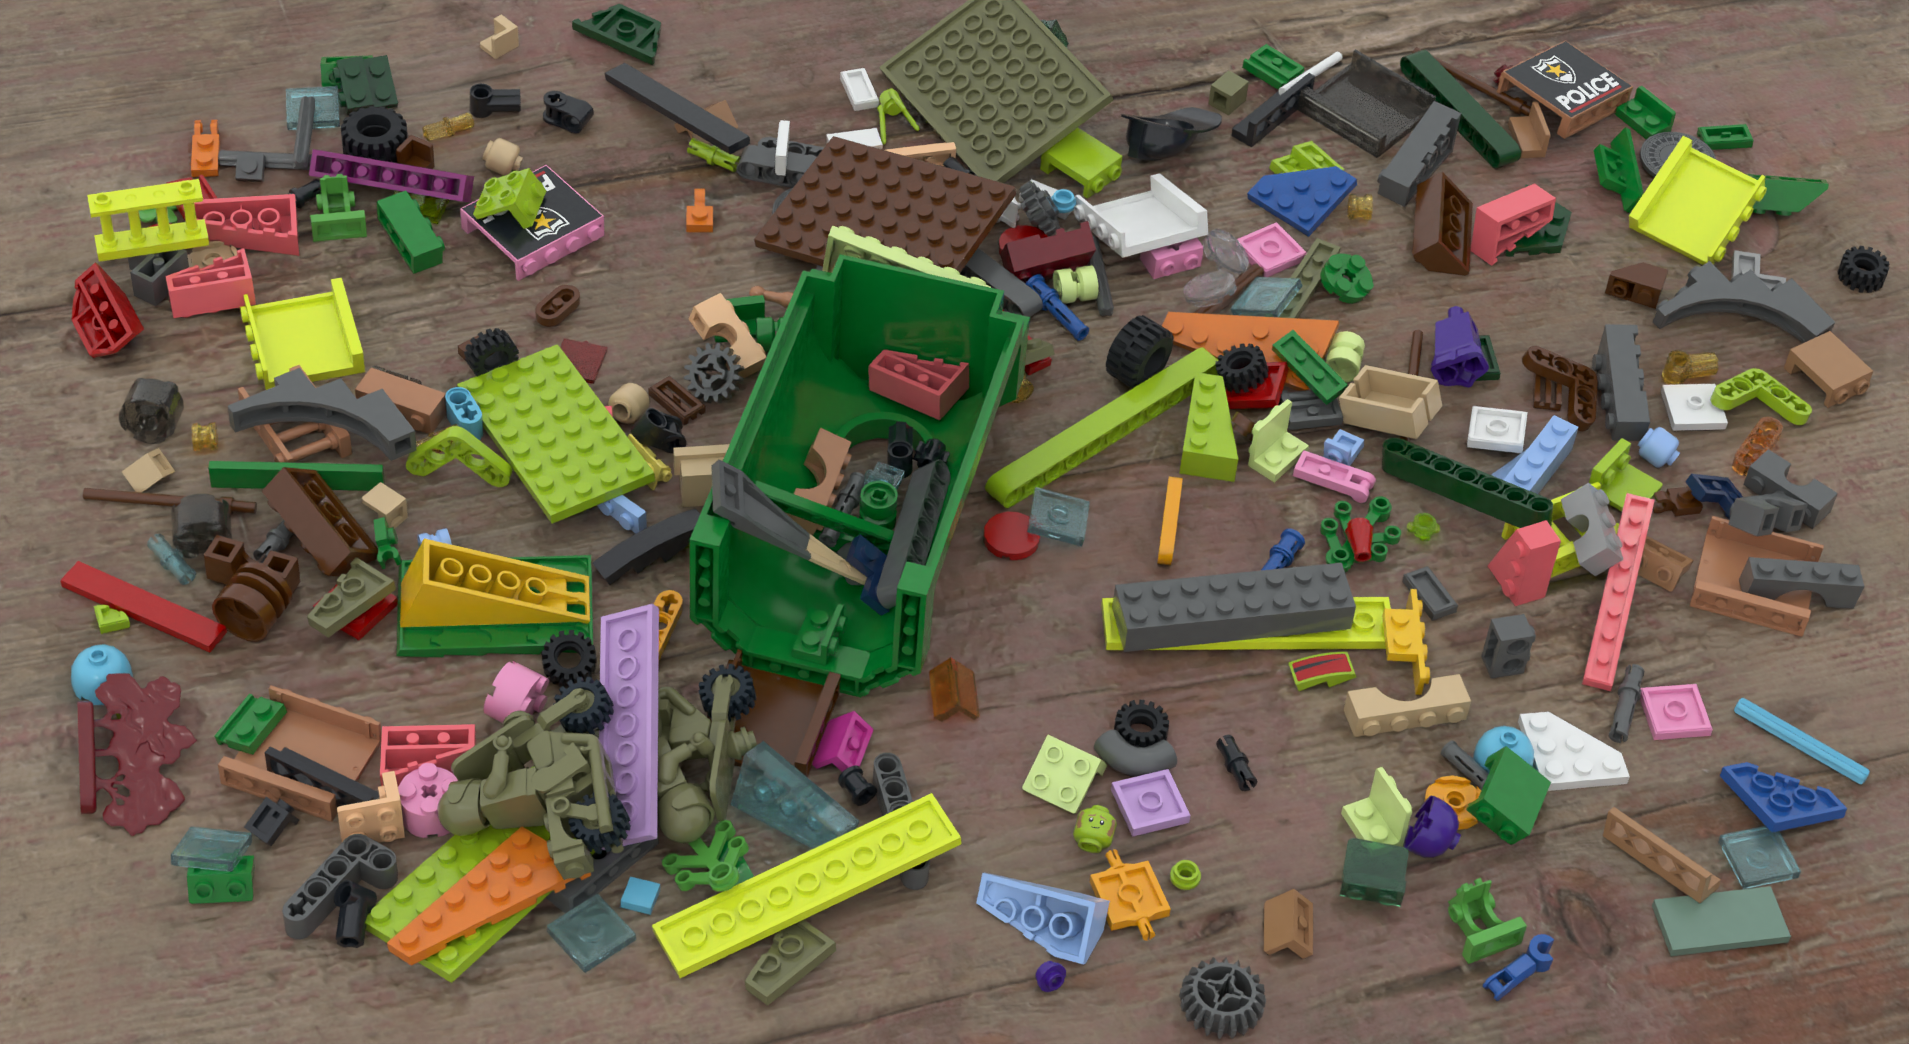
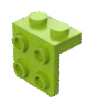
[473,168,546,229]

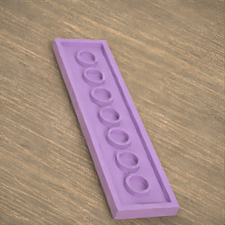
[599,604,659,850]

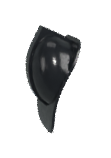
[1121,107,1222,161]

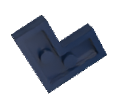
[1685,474,1743,520]
[846,535,889,616]

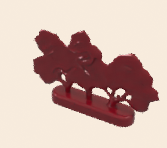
[77,673,197,836]

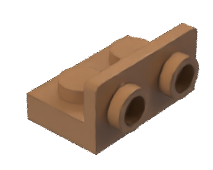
[1638,536,1694,592]

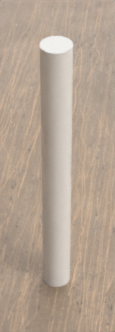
[1279,52,1342,96]

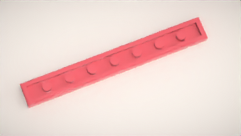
[1582,493,1655,691]

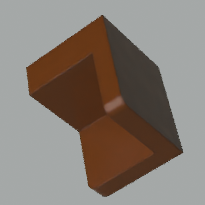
[396,135,435,169]

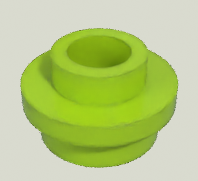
[1170,860,1201,890]

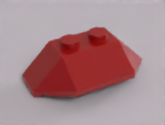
[71,262,144,358]

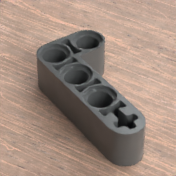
[282,834,398,939]

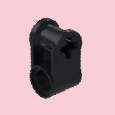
[543,91,594,134]
[631,408,687,453]

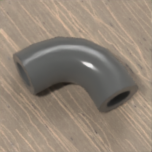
[1094,730,1177,777]

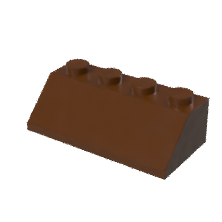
[1412,171,1473,276]
[262,467,378,577]

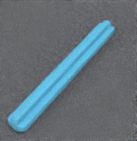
[1734,698,1870,785]

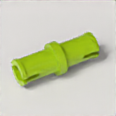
[687,138,740,172]

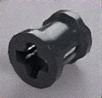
[838,765,877,806]

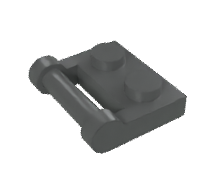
[1278,390,1343,430]

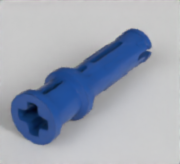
[1026,274,1089,341]
[1261,529,1305,570]

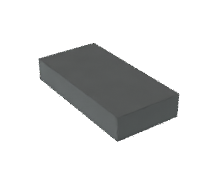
[1402,566,1458,621]

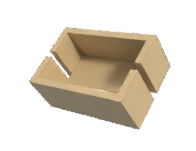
[1339,365,1442,439]

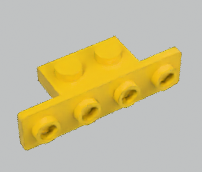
[1382,589,1430,695]

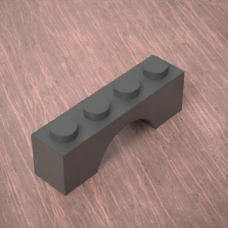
[1739,557,1865,609]

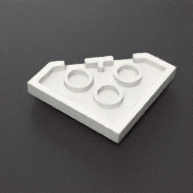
[1518,712,1630,791]

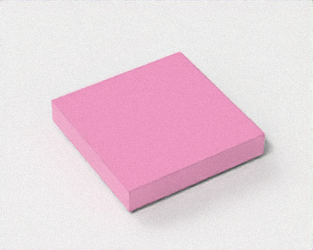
[1234,222,1307,278]
[1640,684,1713,740]

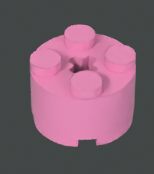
[484,661,549,723]
[398,763,458,838]

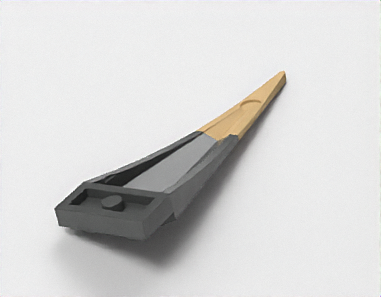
[711,459,867,585]

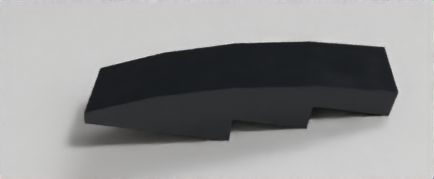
[592,508,700,585]

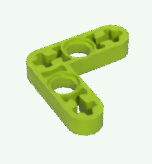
[1710,368,1812,425]
[406,426,513,487]

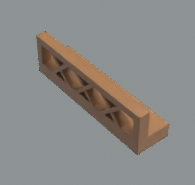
[1603,807,1721,903]

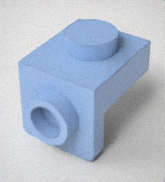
[1323,429,1364,466]

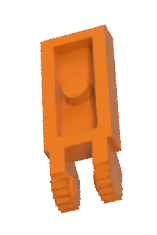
[191,120,220,177]

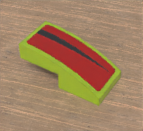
[1288,652,1356,691]

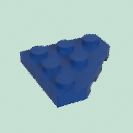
[1247,166,1357,237]
[1720,762,1847,832]

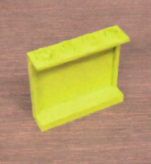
[1629,136,1767,265]
[240,278,365,390]

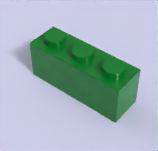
[377,191,445,274]

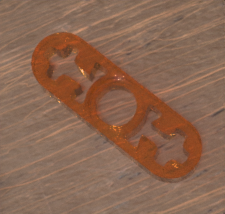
[1732,417,1783,476]

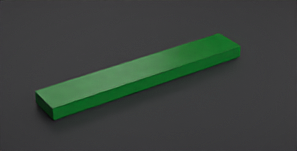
[208,461,385,491]
[752,480,895,545]

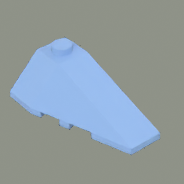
[976,873,1110,964]

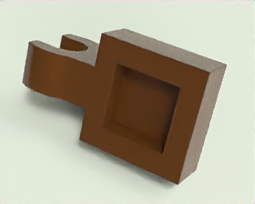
[1652,486,1703,517]

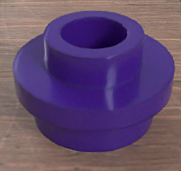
[1035,961,1066,992]

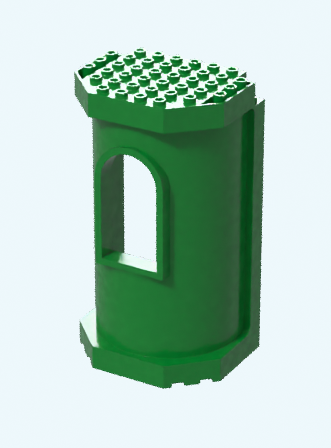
[690,254,1030,698]

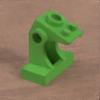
[310,174,367,242]
[1448,878,1527,964]

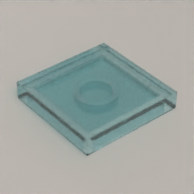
[286,86,340,130]
[1230,277,1303,317]
[1027,487,1090,547]
[171,826,252,872]
[1718,826,1801,889]
[547,893,636,973]

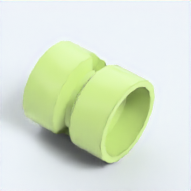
[1053,265,1099,304]
[1326,331,1365,383]

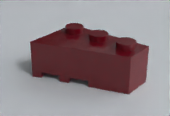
[1000,221,1096,283]

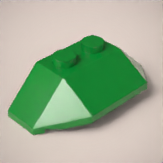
[1746,174,1829,216]

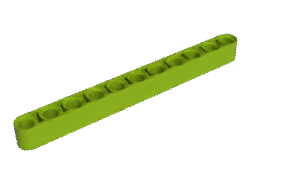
[985,347,1218,508]

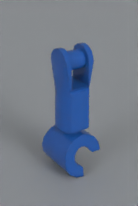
[1482,934,1554,1001]

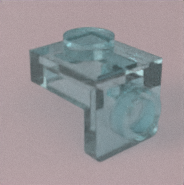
[864,461,904,490]

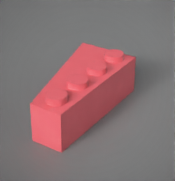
[194,194,299,256]

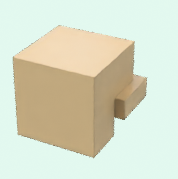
[673,444,730,507]

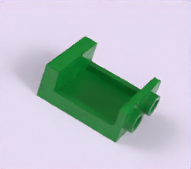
[1466,746,1551,845]

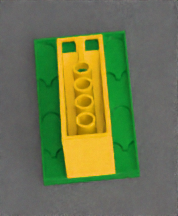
[396,538,593,657]

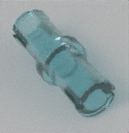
[147,534,196,585]

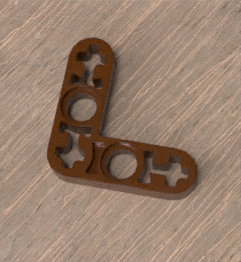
[1522,346,1598,432]

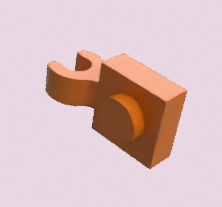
[686,189,713,232]

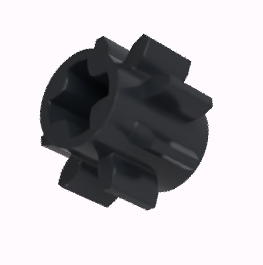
[913,439,950,468]

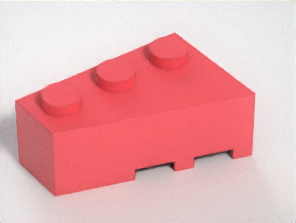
[1470,184,1556,266]
[165,248,256,318]
[869,350,969,420]
[1488,520,1561,606]
[380,724,476,786]

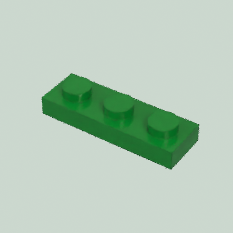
[1272,330,1348,405]

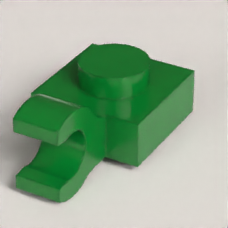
[373,517,402,569]

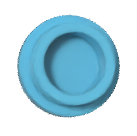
[1051,189,1076,213]

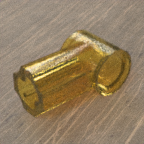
[1661,350,1719,385]

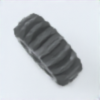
[1179,957,1266,1039]

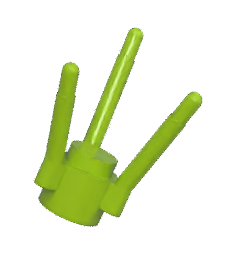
[877,88,920,145]

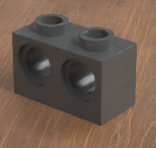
[1481,614,1536,678]

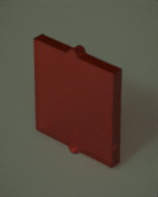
[560,339,608,384]

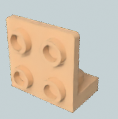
[337,771,405,843]

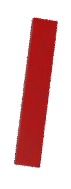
[60,561,227,653]

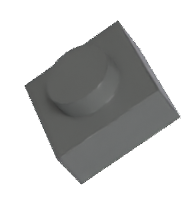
[235,153,265,182]

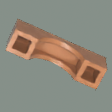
[786,428,852,536]

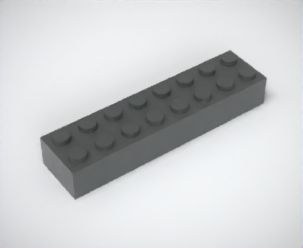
[1112,563,1356,652]

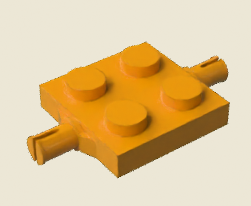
[1090,849,1171,941]

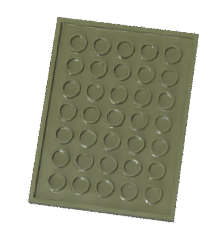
[879,0,1113,183]

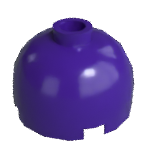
[1403,795,1461,858]

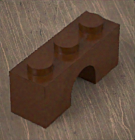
[204,535,301,595]

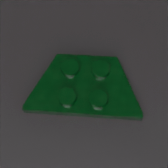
[572,4,661,65]
[1505,185,1572,257]

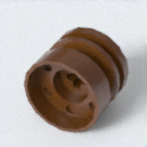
[212,562,293,642]

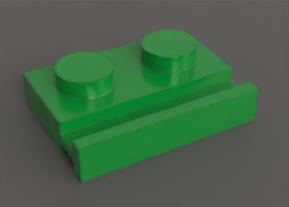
[1242,44,1305,90]
[214,694,287,755]

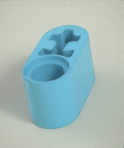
[445,387,483,440]

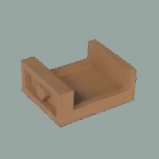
[1784,331,1873,408]

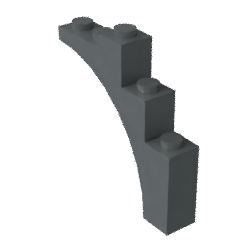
[1653,261,1836,343]
[227,368,416,461]

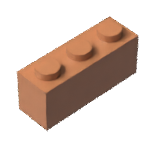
[355,368,447,435]

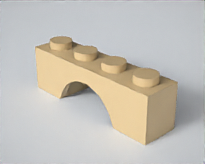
[1344,674,1471,737]

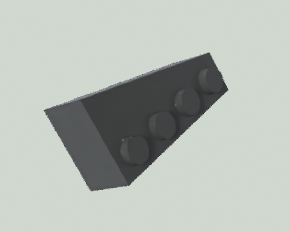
[1377,101,1461,207]
[1592,324,1650,441]

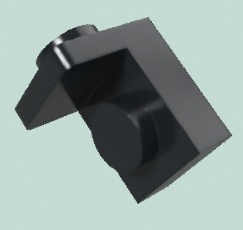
[244,797,299,846]

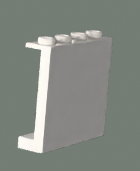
[1074,173,1208,258]

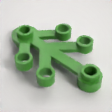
[662,820,749,891]

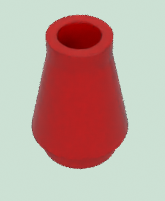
[1345,518,1373,562]

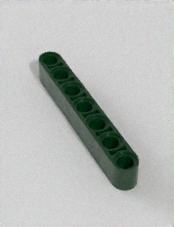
[1400,49,1521,169]
[1382,438,1553,528]

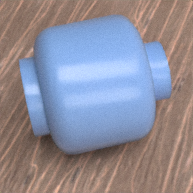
[1637,427,1680,468]

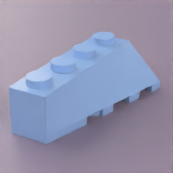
[1491,415,1578,494]

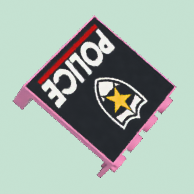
[460,165,604,281]

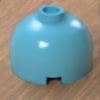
[71,644,133,705]
[1473,726,1534,773]

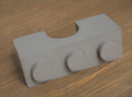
[1561,483,1623,576]

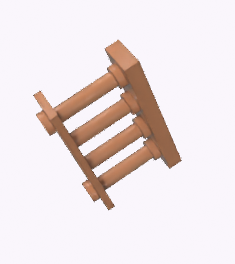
[238,365,352,463]

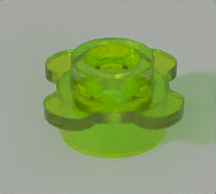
[1406,513,1440,541]

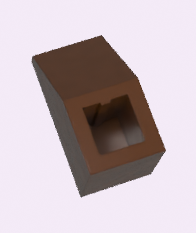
[1605,262,1668,309]

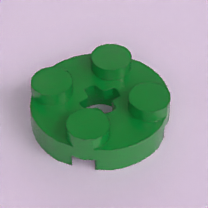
[1320,253,1374,304]

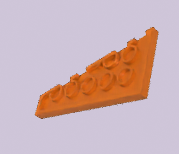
[387,826,591,966]

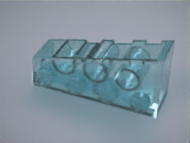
[730,741,859,849]

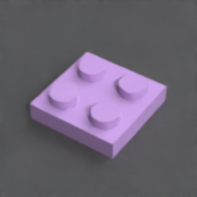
[1111,769,1190,837]

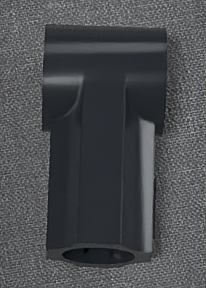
[469,83,521,118]
[887,422,913,479]
[334,880,377,948]

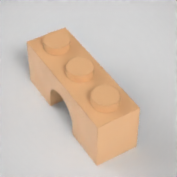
[689,293,766,382]

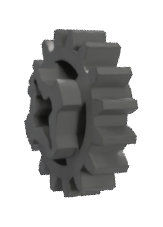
[1019,181,1061,236]
[684,343,744,403]

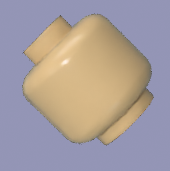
[482,138,523,176]
[608,383,650,424]

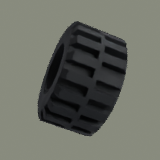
[341,106,408,163]
[1105,315,1174,389]

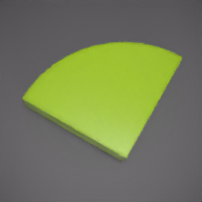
[94,605,130,634]

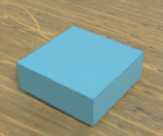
[620,876,660,915]

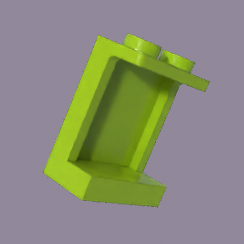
[1040,127,1122,199]

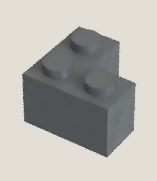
[128,249,189,306]

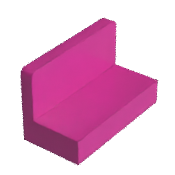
[812,711,873,772]

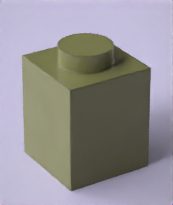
[1208,70,1249,115]

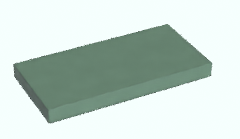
[1652,886,1791,956]

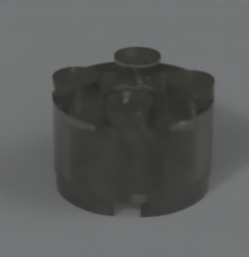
[119,378,184,444]
[171,494,232,559]

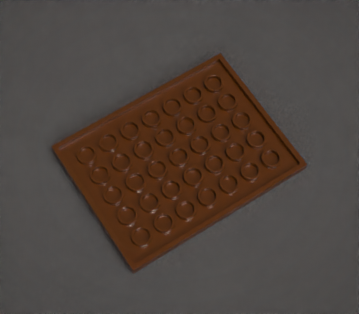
[754,136,1016,272]

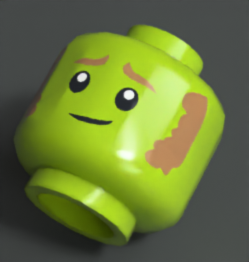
[1073,805,1117,853]

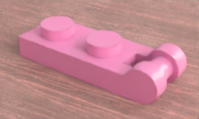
[1293,450,1376,503]

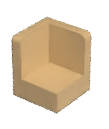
[480,14,519,59]
[122,448,175,493]
[362,482,408,528]

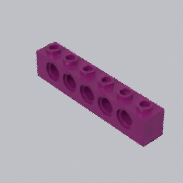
[309,149,474,202]

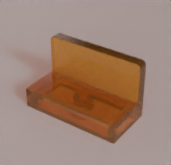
[929,657,980,722]

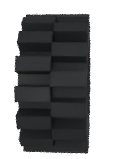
[1838,246,1890,293]
[464,328,519,377]
[1215,343,1269,393]
[542,630,596,687]
[1114,700,1169,747]

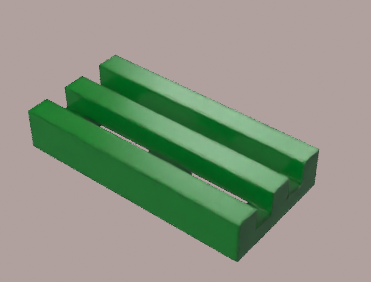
[1697,124,1754,150]

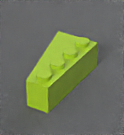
[1179,372,1238,482]

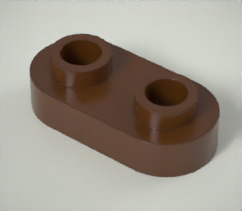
[535,285,580,327]
[1231,411,1256,441]

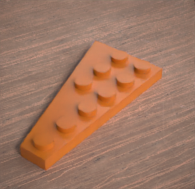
[1162,312,1339,391]

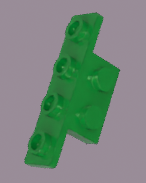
[1593,127,1644,213]

